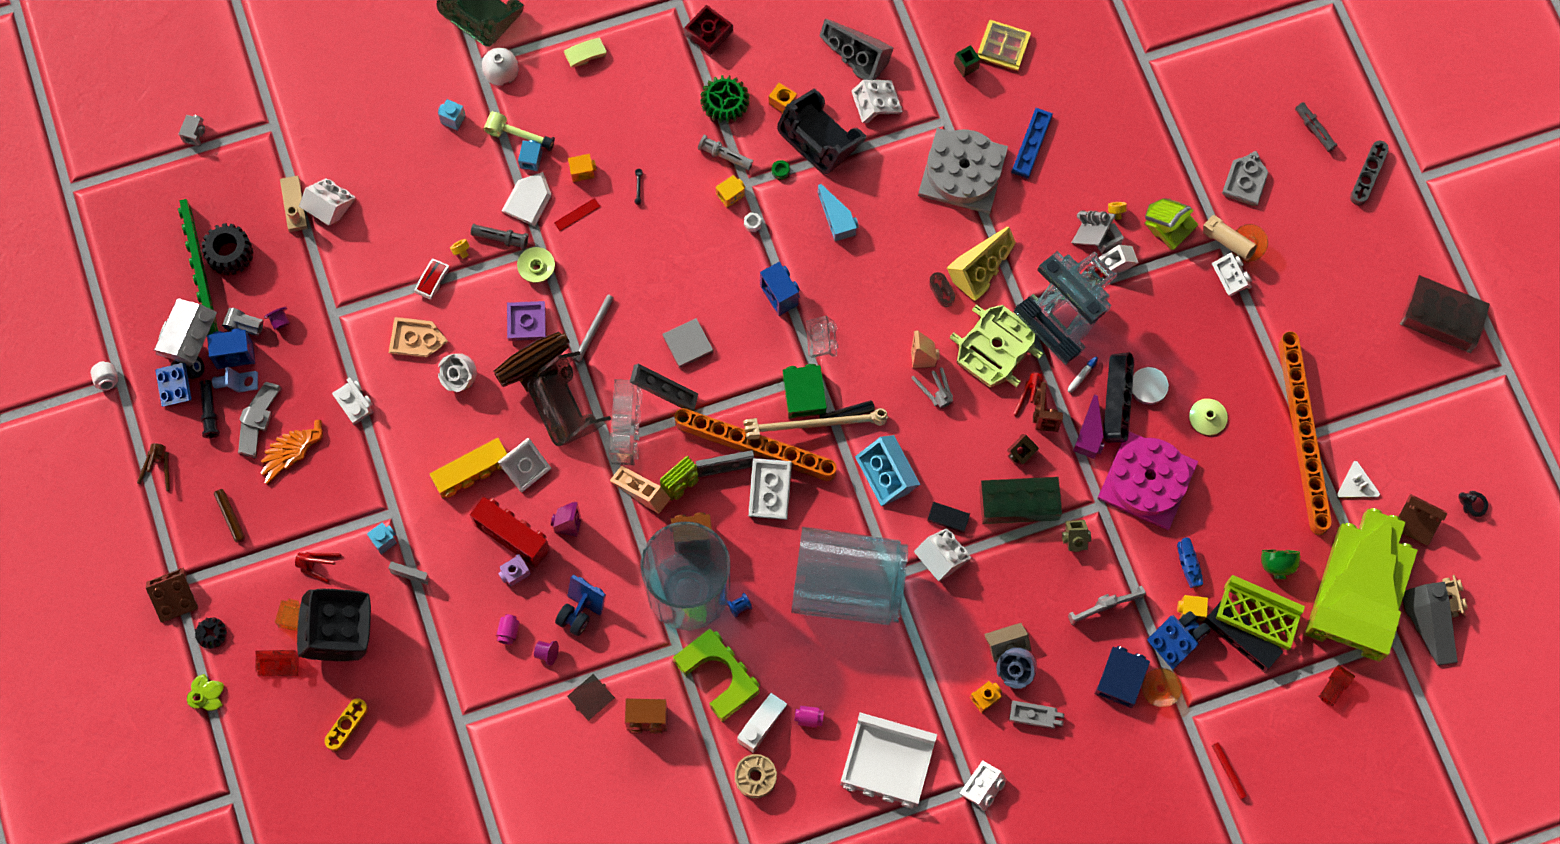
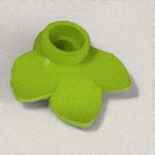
[187,674,224,711]

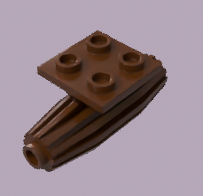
[493,331,570,392]

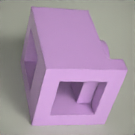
[498,554,531,587]

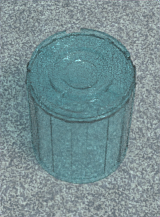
[640,522,730,631]
[791,527,908,625]

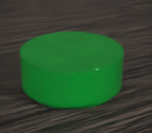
[771,160,790,180]

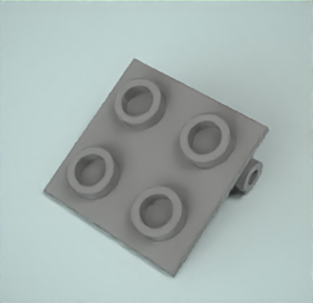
[1071,210,1116,246]

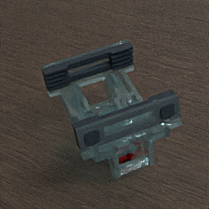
[1013,251,1118,365]

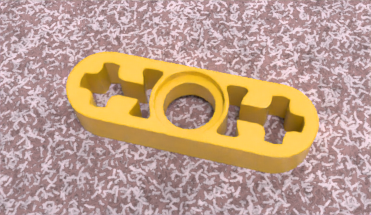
[325,698,368,751]

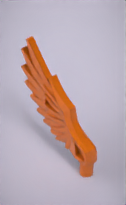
[261,420,323,485]

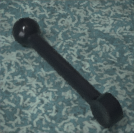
[634,169,643,205]

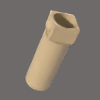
[1203,215,1257,261]

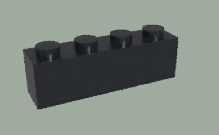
[1204,601,1284,673]

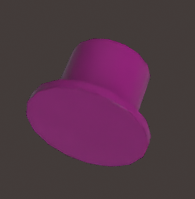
[264,307,290,330]
[534,641,559,666]

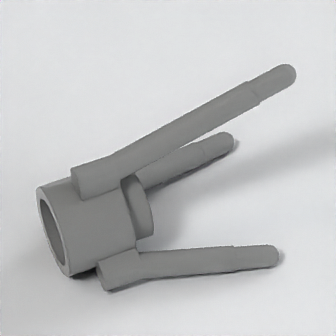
[911,367,953,408]

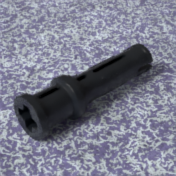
[199,380,220,438]

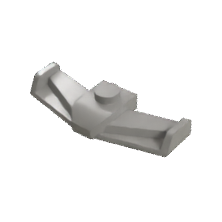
[238,382,282,458]
[1068,586,1146,625]

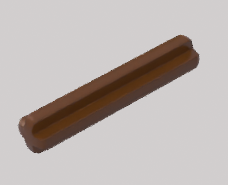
[214,489,245,543]

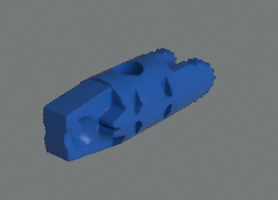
[1177,537,1203,588]

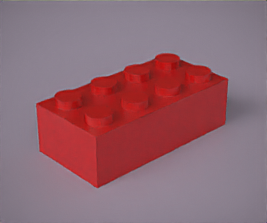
[470,496,550,568]

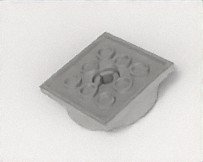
[918,128,1008,214]

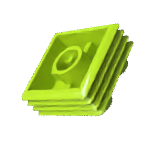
[660,456,699,500]

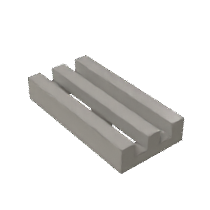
[388,562,430,585]

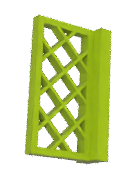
[1216,575,1305,650]

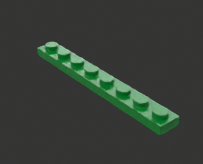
[178,199,218,337]

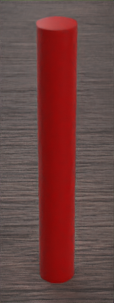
[1212,742,1247,800]

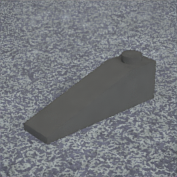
[819,19,894,80]
[1402,581,1458,666]

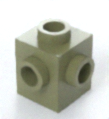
[1062,520,1091,552]

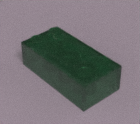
[979,477,1062,524]

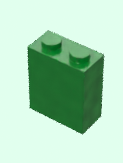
[782,364,827,419]

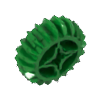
[700,75,750,124]

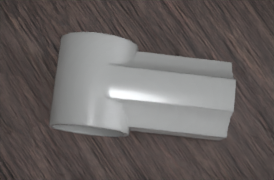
[222,308,264,336]

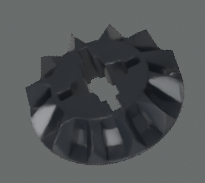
[195,617,227,649]

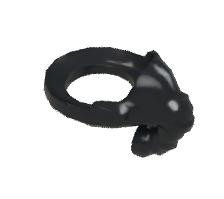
[1458,491,1488,517]

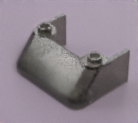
[527,351,611,446]

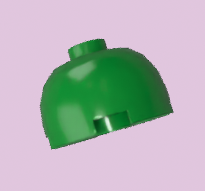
[1261,549,1301,579]

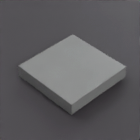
[662,318,713,368]

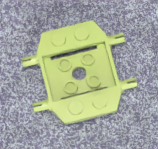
[949,304,1043,388]

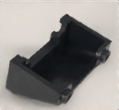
[777,88,867,174]

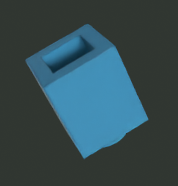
[518,140,543,171]

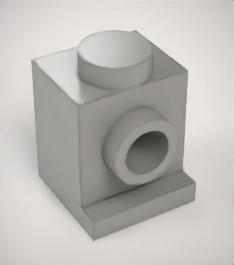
[179,115,205,147]

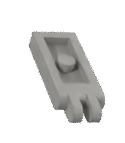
[1009,701,1065,729]

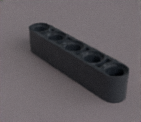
[1103,352,1134,443]

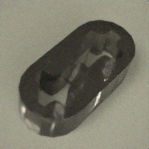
[929,272,955,307]

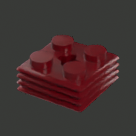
[684,5,733,55]

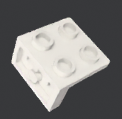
[851,80,902,123]

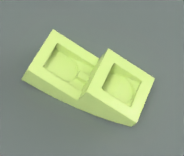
[564,37,607,67]

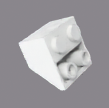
[299,178,356,225]
[914,528,971,581]

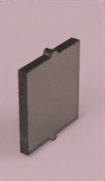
[567,674,615,721]

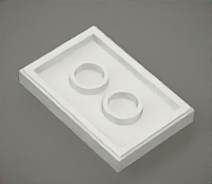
[748,458,792,520]

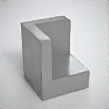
[1096,223,1124,255]

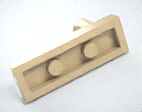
[280,175,308,232]

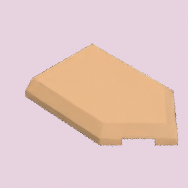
[389,317,448,358]

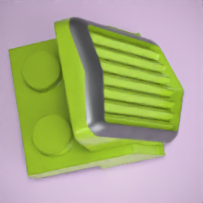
[1144,198,1199,250]

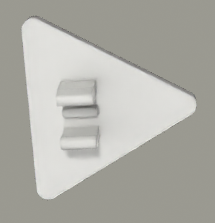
[1337,461,1380,498]

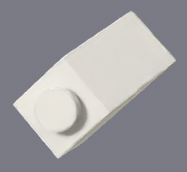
[1091,245,1139,276]

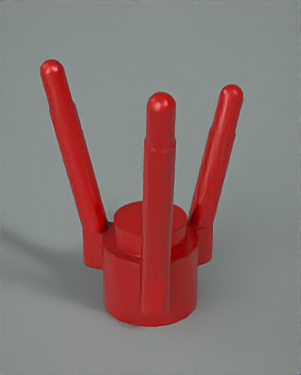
[1014,373,1047,416]
[295,552,341,583]

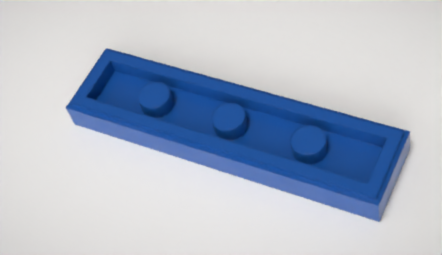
[1011,108,1053,179]

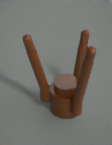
[137,443,170,491]

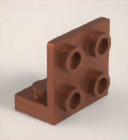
[1032,382,1063,432]
[1398,494,1447,545]
[146,567,198,623]

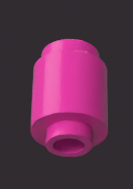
[496,614,520,645]
[794,705,824,728]

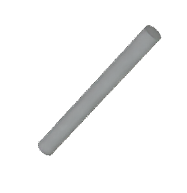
[573,295,614,363]

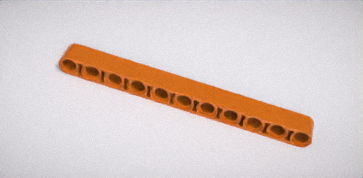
[1278,331,1331,535]

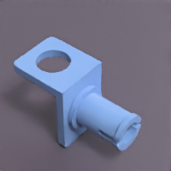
[212,367,258,393]

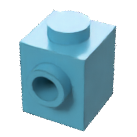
[438,99,466,131]
[367,522,397,554]

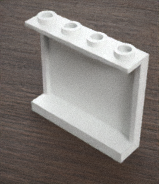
[840,713,937,808]

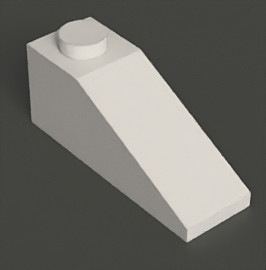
[737,693,787,753]

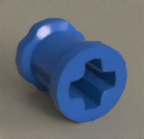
[727,593,753,618]

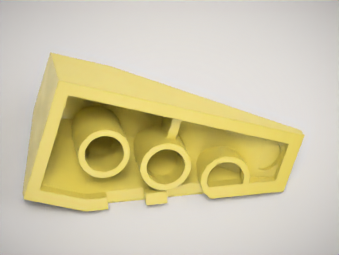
[947,227,1016,301]

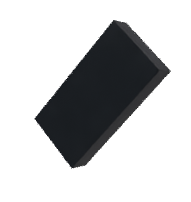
[927,502,970,533]

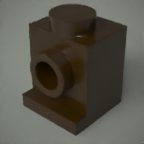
[1007,434,1039,465]

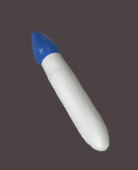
[1068,357,1098,392]

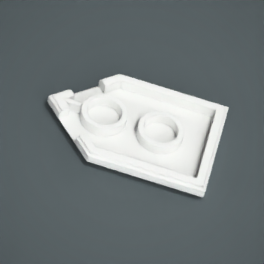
[502,172,552,227]

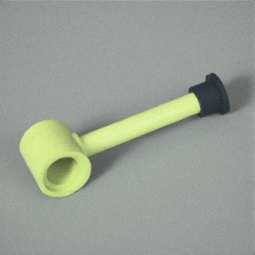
[483,112,555,151]

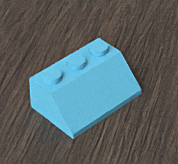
[855,435,921,506]

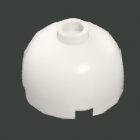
[482,48,519,86]
[438,354,477,392]

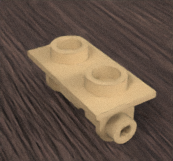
[1442,575,1468,618]

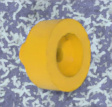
[1108,202,1127,219]
[450,239,470,259]

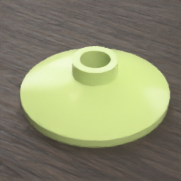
[517,247,555,283]
[1189,399,1228,436]

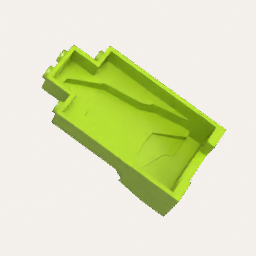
[1304,508,1418,662]

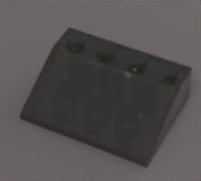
[1400,275,1490,353]

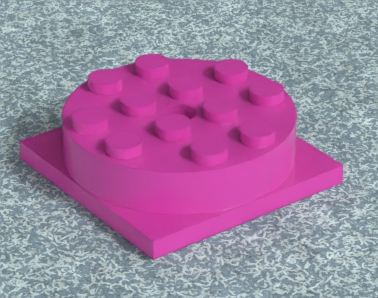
[1097,431,1198,530]

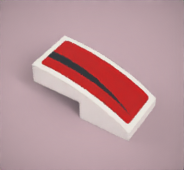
[414,258,449,300]

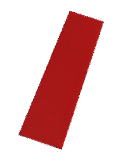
[554,198,600,231]

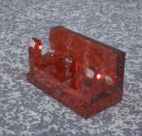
[255,650,299,676]

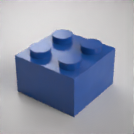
[760,261,800,316]
[207,328,255,369]

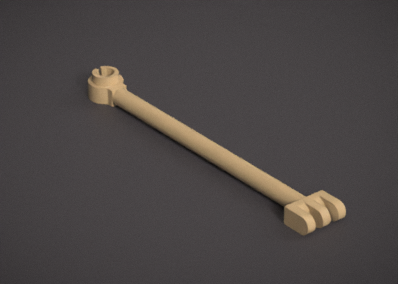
[743,408,888,439]

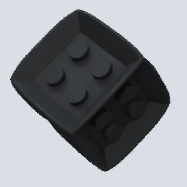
[297,589,371,661]

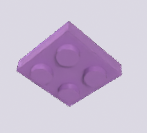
[507,301,546,341]

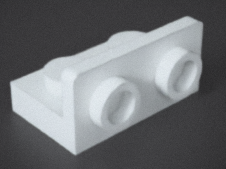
[1212,252,1252,296]
[332,378,373,425]
[960,761,1006,811]

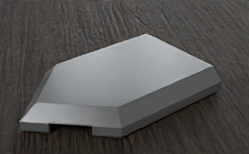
[1222,151,1269,206]

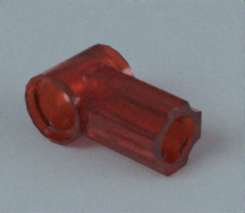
[1318,664,1355,706]

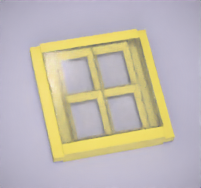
[978,20,1031,71]

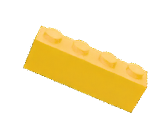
[429,438,507,498]

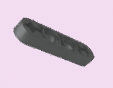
[1350,141,1389,205]

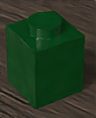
[954,45,981,77]

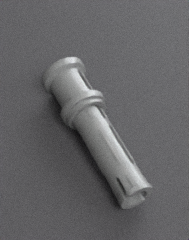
[698,134,753,171]

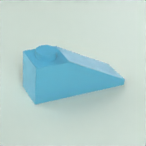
[817,184,859,241]

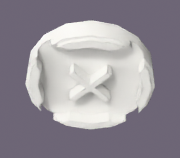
[1132,367,1169,405]

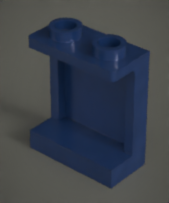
[1094,646,1150,709]

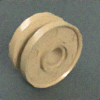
[735,754,777,798]

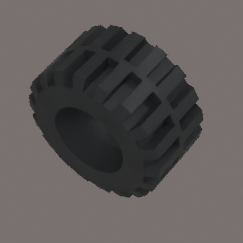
[202,223,253,275]

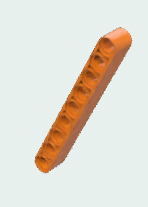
[674,408,837,481]

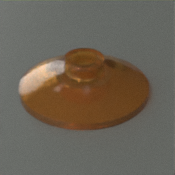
[1142,668,1182,707]

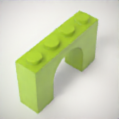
[673,629,760,722]

